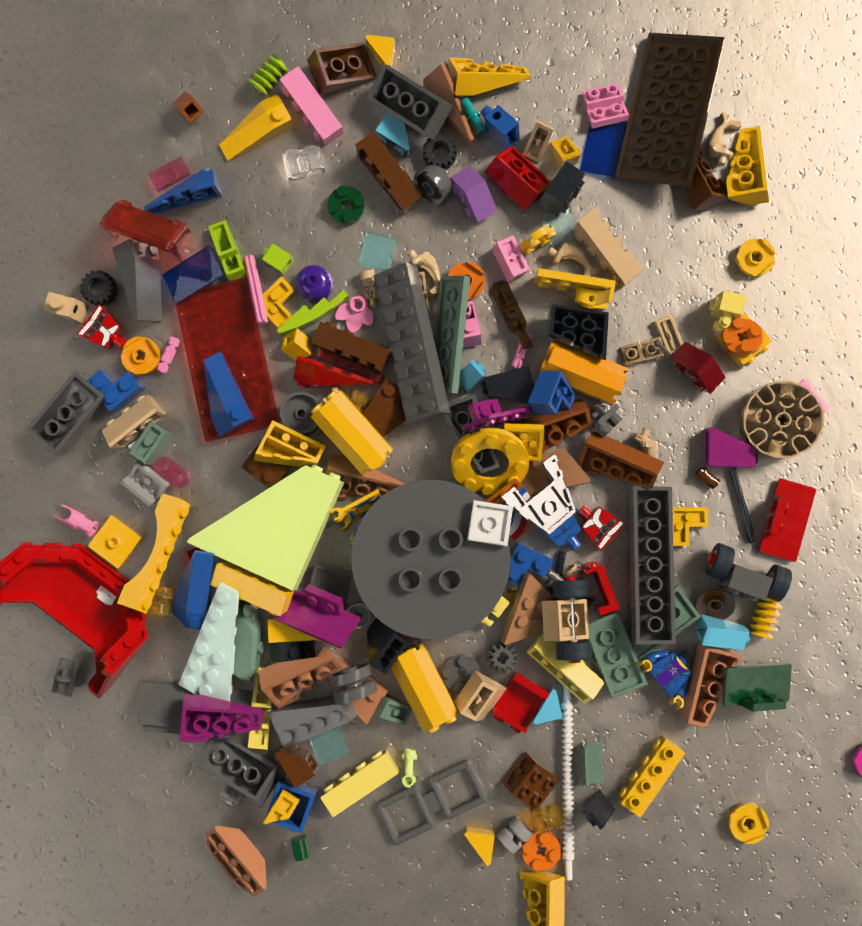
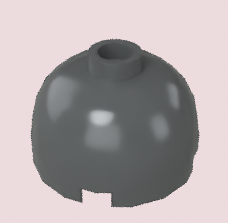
[414,165,452,205]

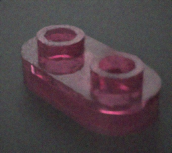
[154,457,190,488]

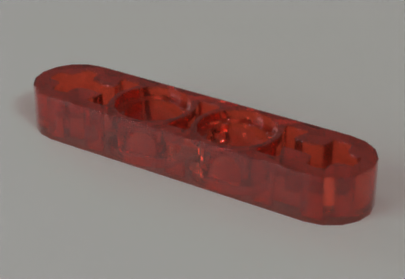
[313,347,385,385]

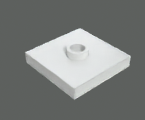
[467,500,513,546]

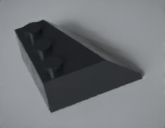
[547,304,609,360]

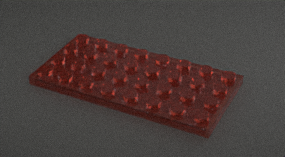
[173,277,281,442]

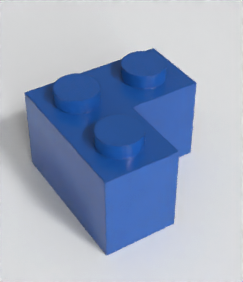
[87,369,145,413]
[528,371,576,415]
[508,543,553,587]

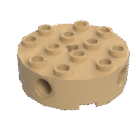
[742,381,824,458]

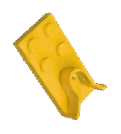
[534,268,616,310]

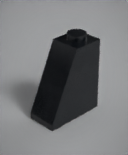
[481,366,534,405]
[367,618,409,674]

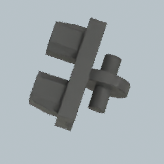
[587,404,622,437]
[51,657,80,697]

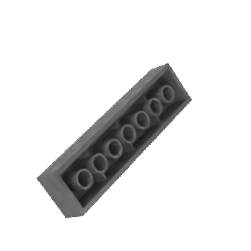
[374,262,451,424]
[629,486,676,644]

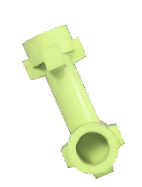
[401,749,417,788]

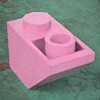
[463,301,481,348]

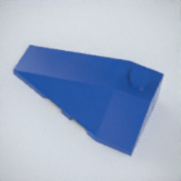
[144,169,222,216]
[204,352,255,437]
[172,550,214,630]

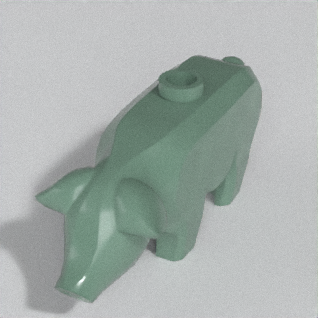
[233,600,264,682]

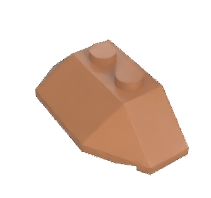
[204,826,267,897]

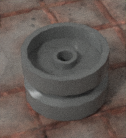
[280,392,320,436]
[327,663,377,705]

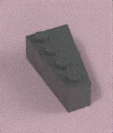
[444,394,501,474]
[268,699,358,748]

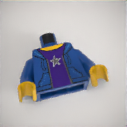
[637,649,693,710]

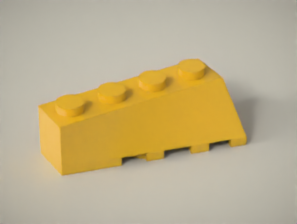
[519,872,565,926]

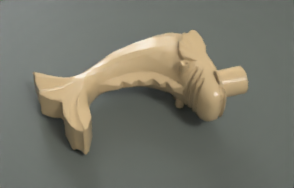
[707,113,743,166]
[547,242,601,276]
[407,250,440,297]
[634,428,658,457]

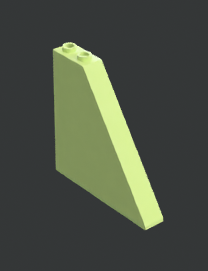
[187,464,344,591]

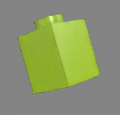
[262,243,294,276]

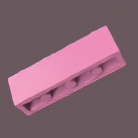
[280,66,344,146]

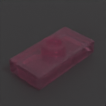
[148,156,192,192]

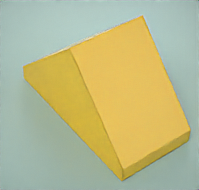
[365,35,395,67]
[550,136,581,170]
[463,826,495,866]

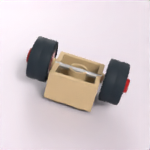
[542,577,592,663]

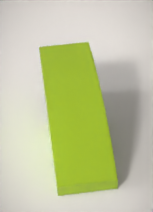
[208,220,247,283]

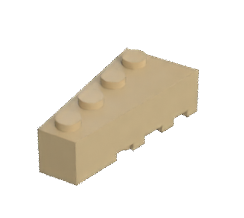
[573,207,643,288]

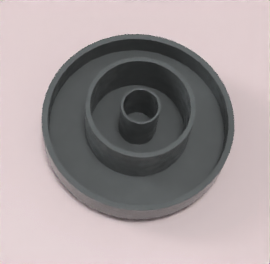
[351,480,511,639]

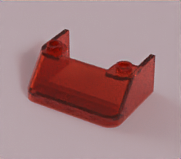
[99,199,194,264]

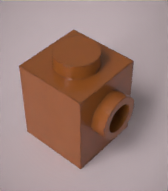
[171,91,204,124]

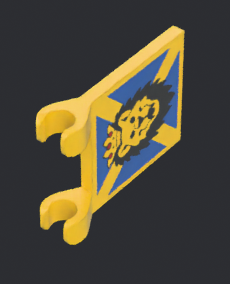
[330,489,382,532]

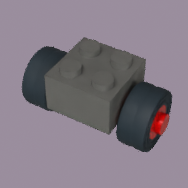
[706,543,792,602]

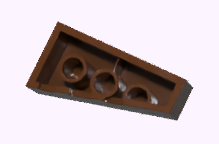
[311,321,391,376]

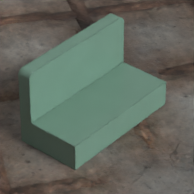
[129,421,173,466]
[581,742,603,787]

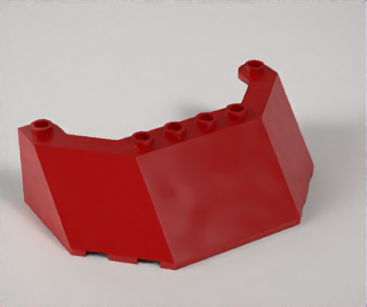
[0,542,149,699]

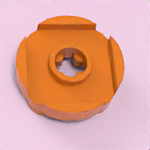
[448,262,485,301]
[723,318,763,357]
[521,829,561,871]

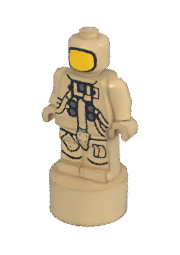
[359,270,378,307]

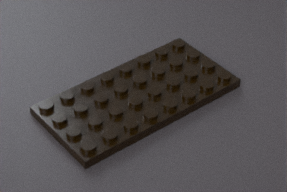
[615,32,725,187]

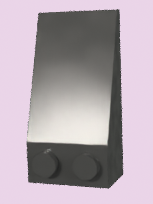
[112,239,162,322]
[26,371,105,455]
[192,737,283,808]

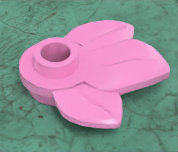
[336,296,374,333]

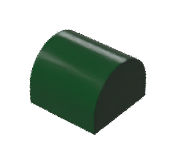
[291,835,311,862]

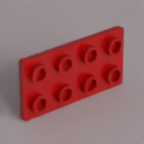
[758,478,816,562]

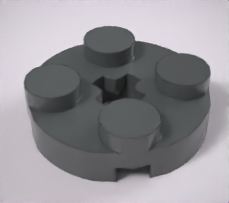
[443,654,481,694]

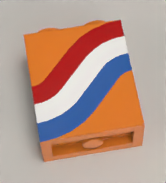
[486,479,534,541]

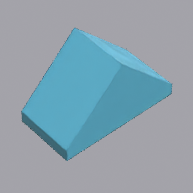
[532,686,563,724]

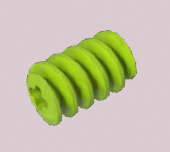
[247,52,288,95]

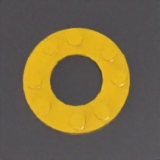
[451,428,529,495]

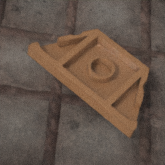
[521,449,591,496]
[500,572,554,645]

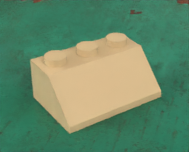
[102,395,166,450]

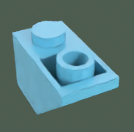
[375,112,410,156]
[459,360,486,394]

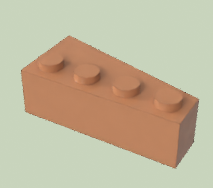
[317,647,388,725]

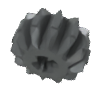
[486,640,519,674]

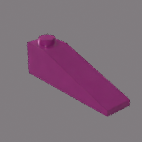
[179,694,264,743]

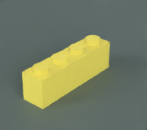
[527,633,605,704]
[320,750,399,817]

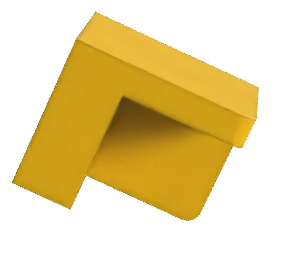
[281,328,312,361]

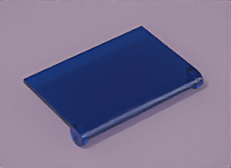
[580,122,627,179]
[162,245,224,305]

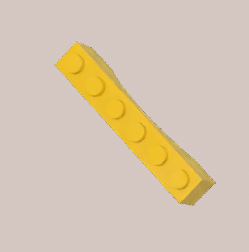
[117,494,190,614]

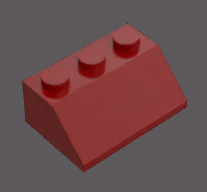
[484,146,552,211]

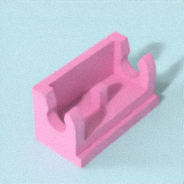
[492,236,530,283]

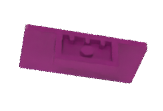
[461,399,533,432]
[274,584,361,648]

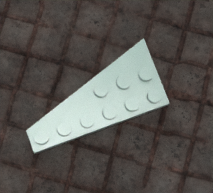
[178,582,239,701]

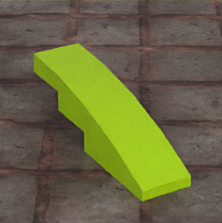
[276,290,350,336]

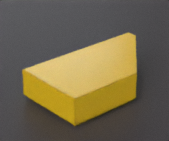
[263,789,300,824]

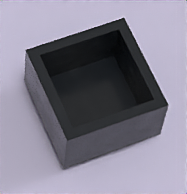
[539,161,585,217]

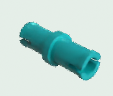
[460,97,487,136]

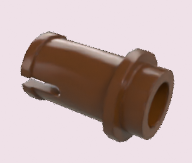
[695,466,720,489]

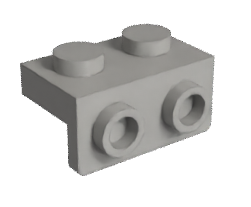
[121,461,170,506]

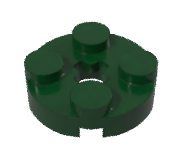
[327,185,365,225]

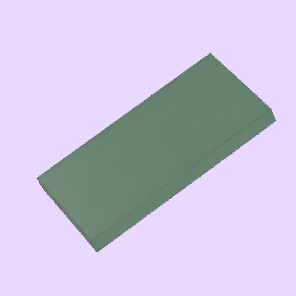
[587,611,648,699]

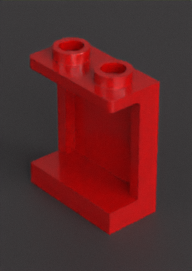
[580,561,620,616]
[491,671,550,734]

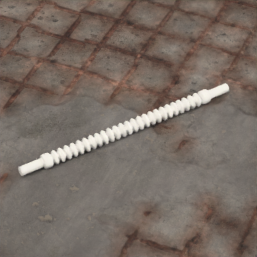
[561,685,574,880]

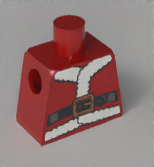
[77,304,127,350]
[577,505,626,551]

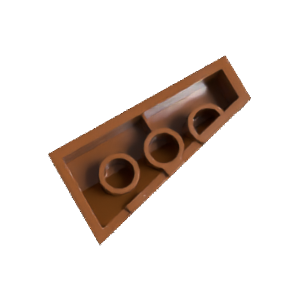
[510,399,592,462]
[578,431,664,489]

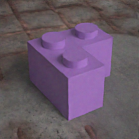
[450,166,497,222]

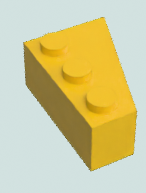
[254,420,326,468]

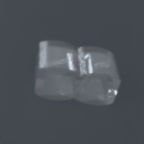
[282,144,325,181]

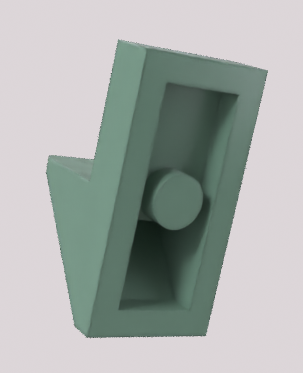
[375,694,412,725]

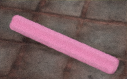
[244,255,268,325]

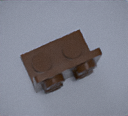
[501,751,560,810]

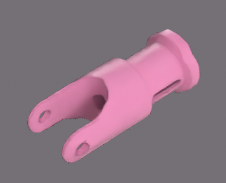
[53,504,99,537]

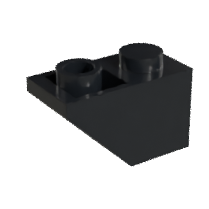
[269,640,315,663]
[583,790,616,830]

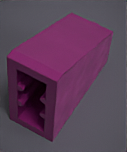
[704,427,758,468]

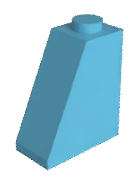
[695,614,751,650]

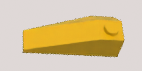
[449,58,531,97]
[219,94,294,162]
[726,126,769,206]

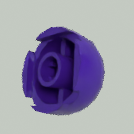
[296,265,334,304]

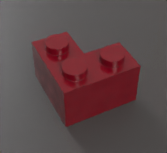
[670,342,726,394]

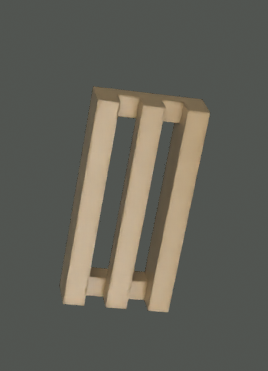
[653,314,683,357]

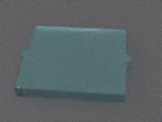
[541,207,577,247]
[359,232,397,271]
[309,726,349,765]

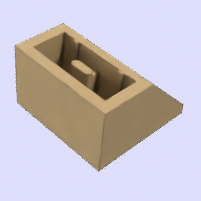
[454,670,507,721]

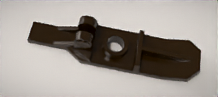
[491,280,533,350]

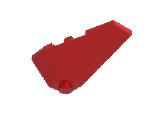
[293,356,374,390]

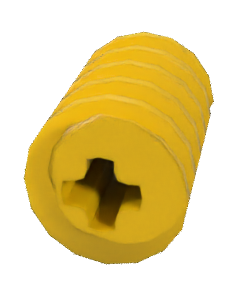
[749,598,783,639]

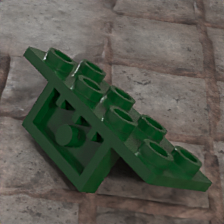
[722,663,792,712]

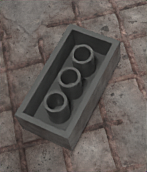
[366,64,453,140]

